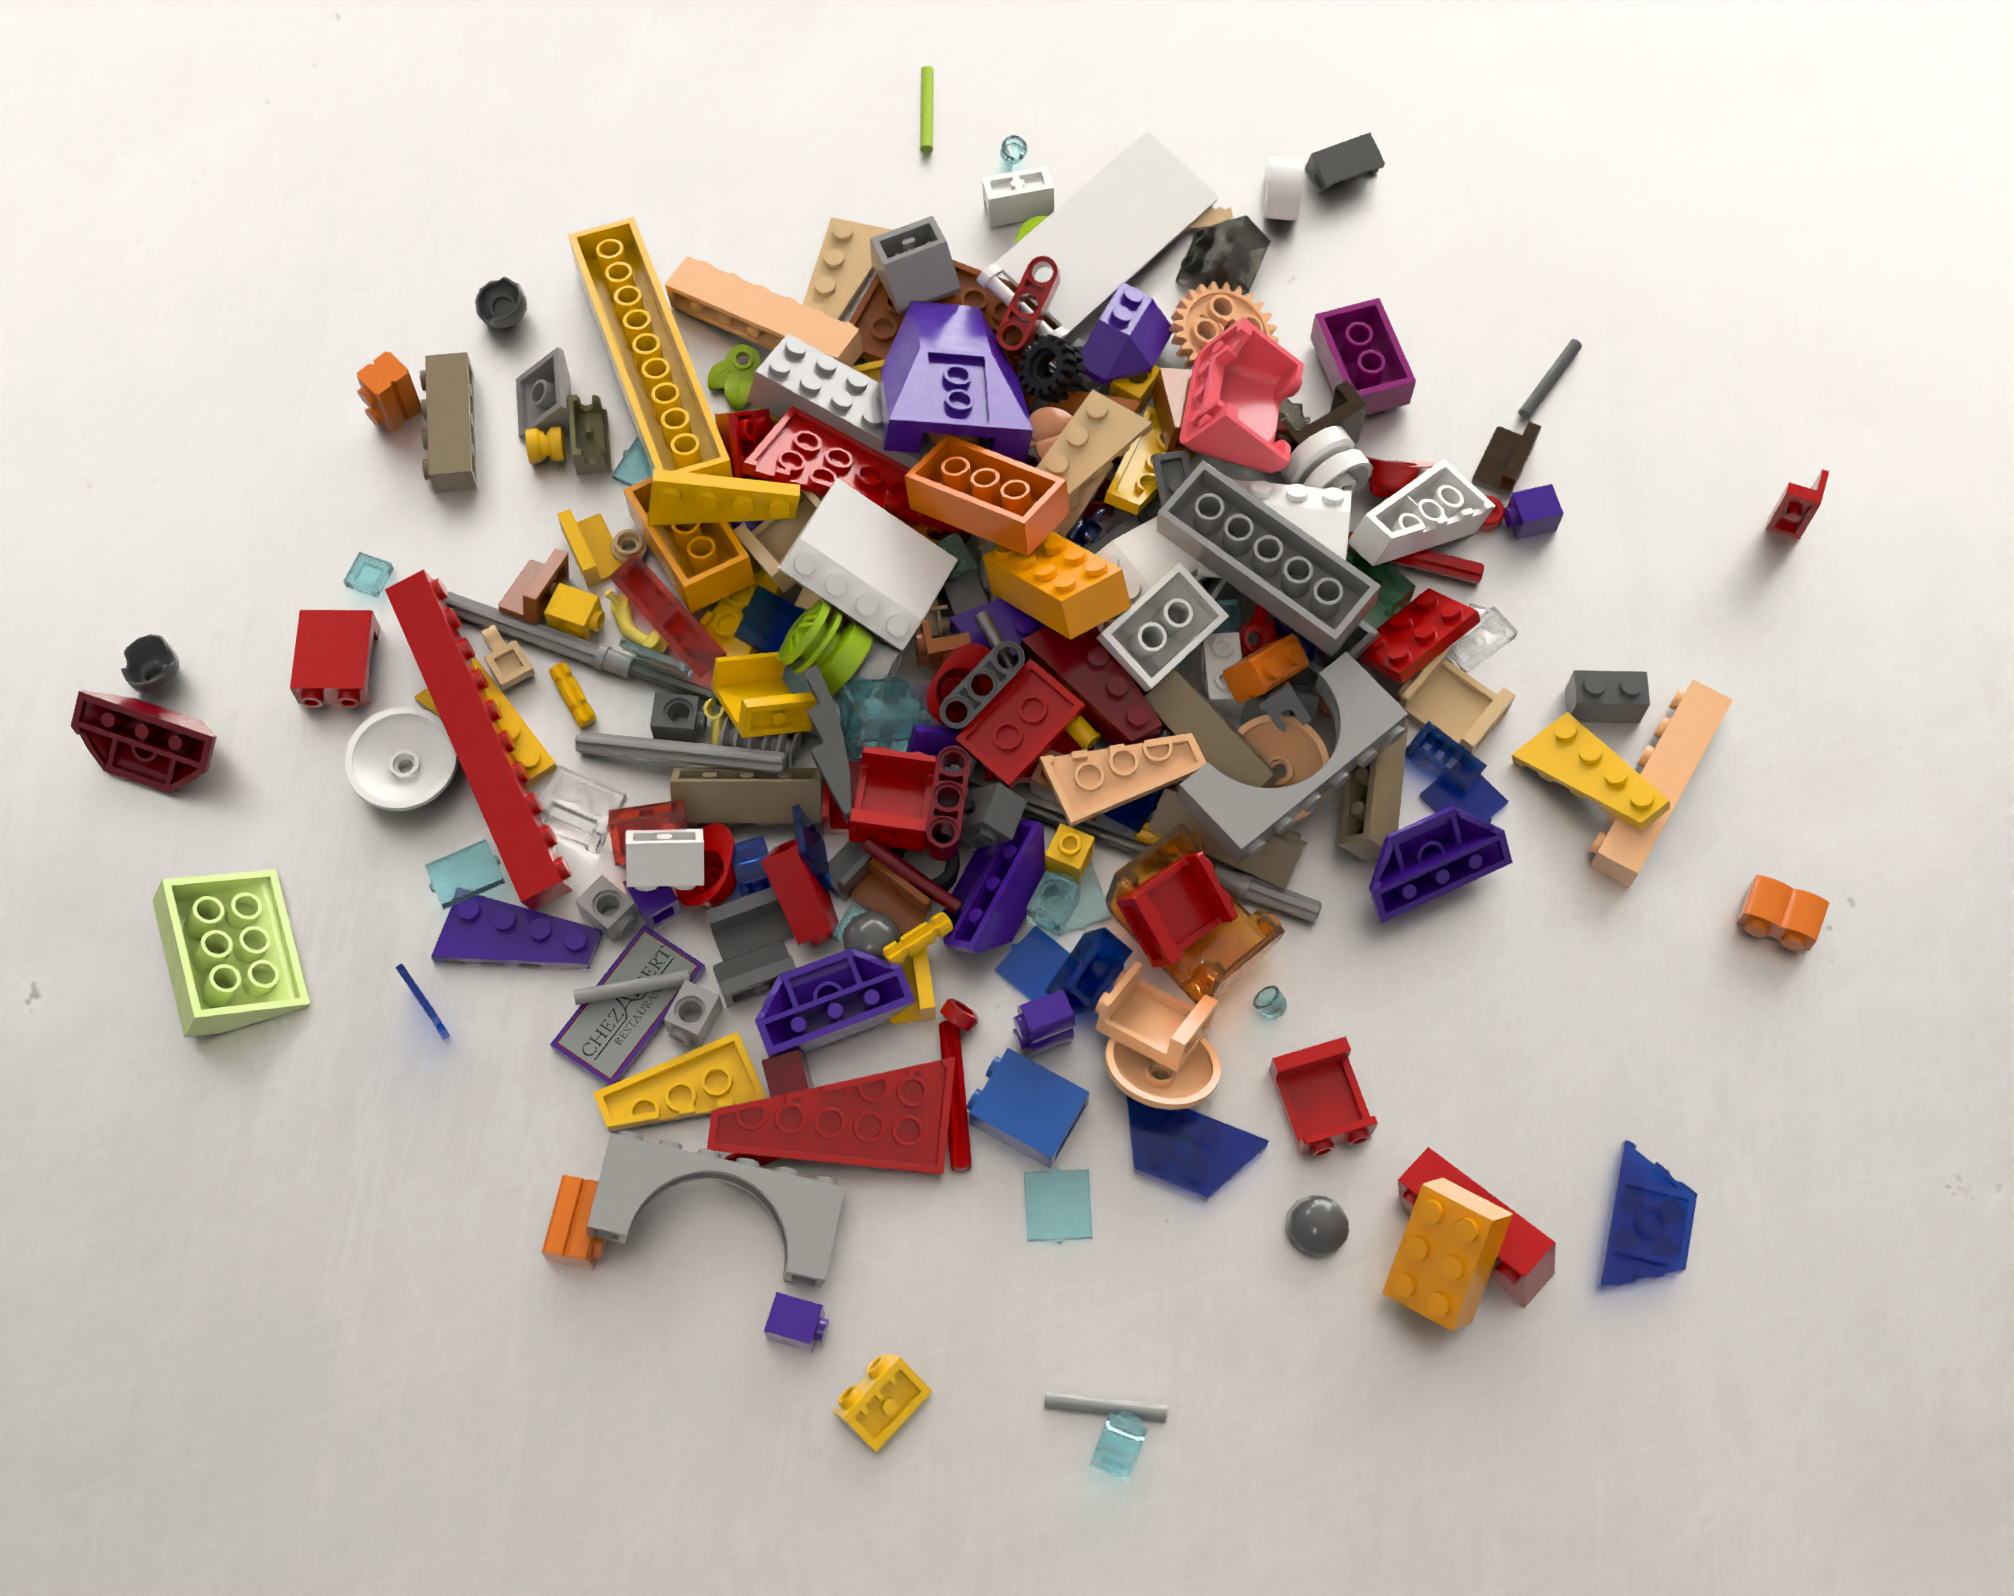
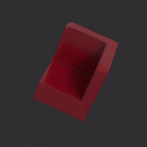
[761,1050,814,1097]

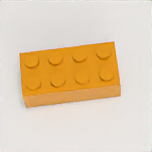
[623,476,755,613]
[982,531,1131,640]

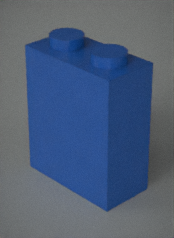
[966,1048,1090,1169]

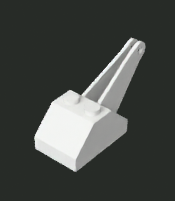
[1096,562,1229,692]

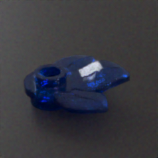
[1064,507,1106,547]

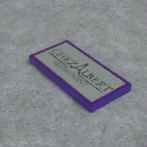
[550,925,706,1086]

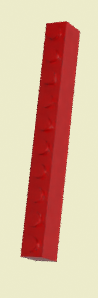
[385,569,573,911]

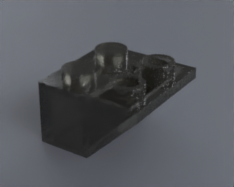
[1175,215,1270,295]

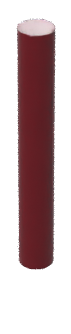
[861,836,962,914]

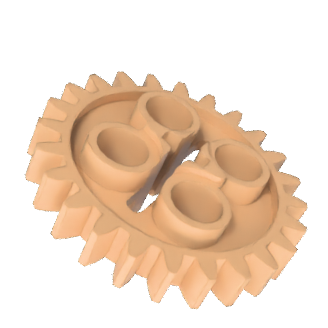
[1169,281,1279,368]

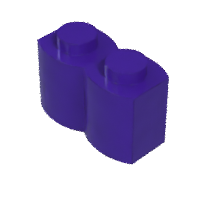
[1013,989,1076,1056]

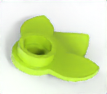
[708,344,762,411]

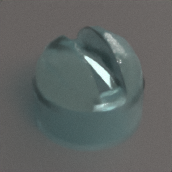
[1000,135,1027,165]
[1253,985,1287,1020]

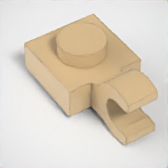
[481,625,535,691]

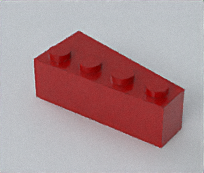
[1398,1147,1556,1308]

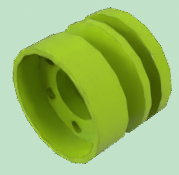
[777,598,873,696]

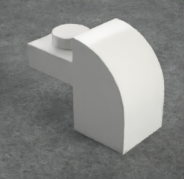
[1264,157,1303,221]

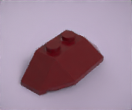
[71,690,217,794]

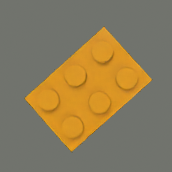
[1382,1178,1513,1331]

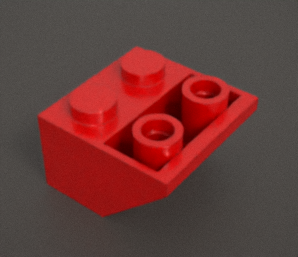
[715,409,774,481]

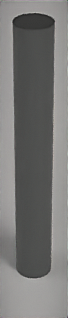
[1518,339,1582,420]

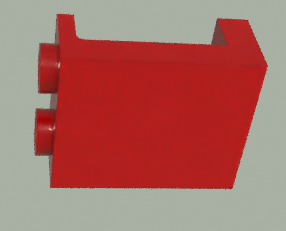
[290,610,380,708]
[849,746,937,852]
[1116,852,1238,968]
[1269,1036,1378,1157]

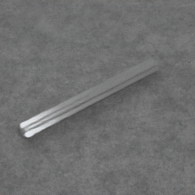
[575,731,787,774]

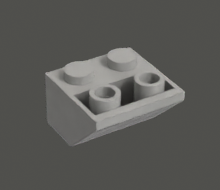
[870,215,961,315]

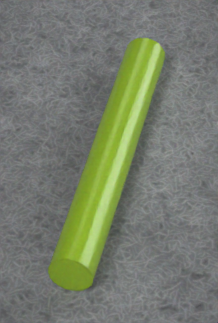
[920,66,934,153]

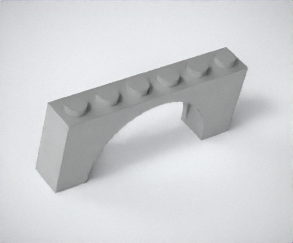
[1177,652,1408,863]
[586,1131,846,1288]

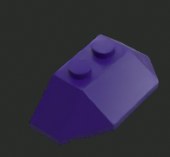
[1080,282,1173,384]
[1369,806,1513,923]
[942,819,1045,954]
[755,948,915,1058]

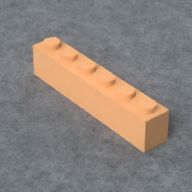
[665,256,863,367]
[1589,679,1732,888]

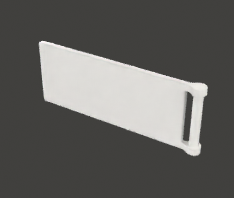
[976,131,1218,339]

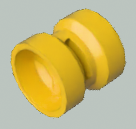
[526,426,566,464]

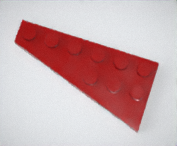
[741,405,964,535]
[707,1056,956,1174]

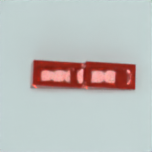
[609,553,727,678]

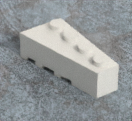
[1348,459,1496,566]

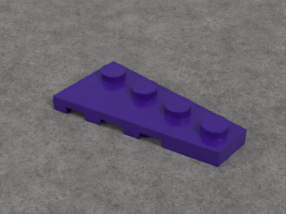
[431,889,603,969]

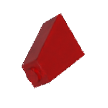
[761,833,839,946]

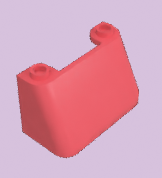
[1179,317,1304,473]

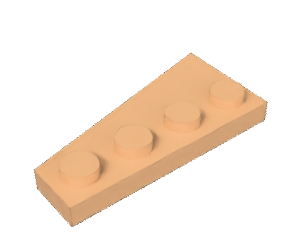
[1039,733,1206,827]

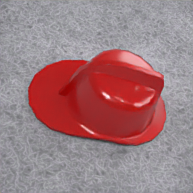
[1366,457,1437,498]
[926,643,998,725]
[676,823,737,909]

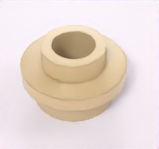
[611,529,647,564]

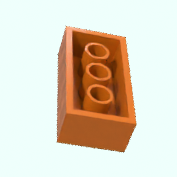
[905,434,1070,557]

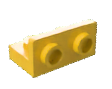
[833,1353,932,1452]

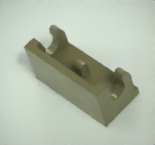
[567,394,612,475]

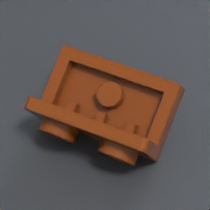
[915,620,971,679]

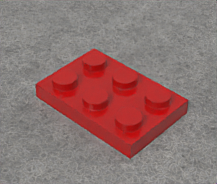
[1355,588,1481,684]
[955,658,1086,790]

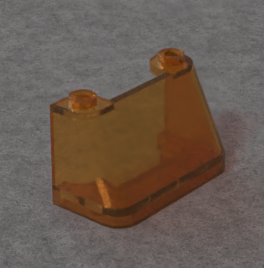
[1106,823,1285,1005]

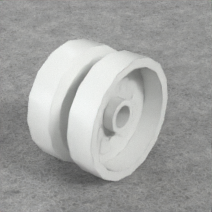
[1281,426,1373,497]

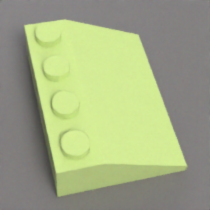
[152,869,310,1038]

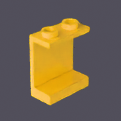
[711,652,816,738]

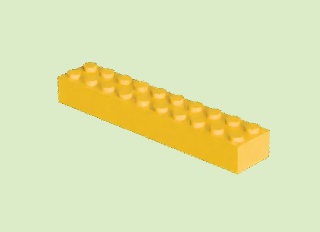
[568,217,733,477]

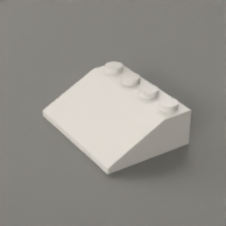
[1197,477,1351,578]
[777,478,958,651]

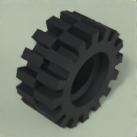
[1017,334,1085,403]

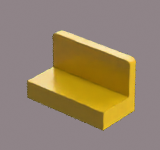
[557,509,627,588]
[890,948,936,1025]

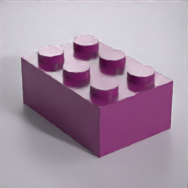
[1310,297,1416,416]

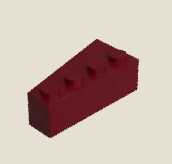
[1020,626,1163,746]

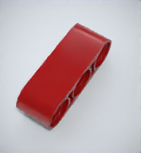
[996,256,1061,356]

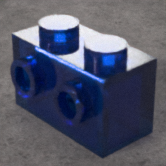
[1045,927,1133,1015]

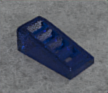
[1405,721,1487,794]

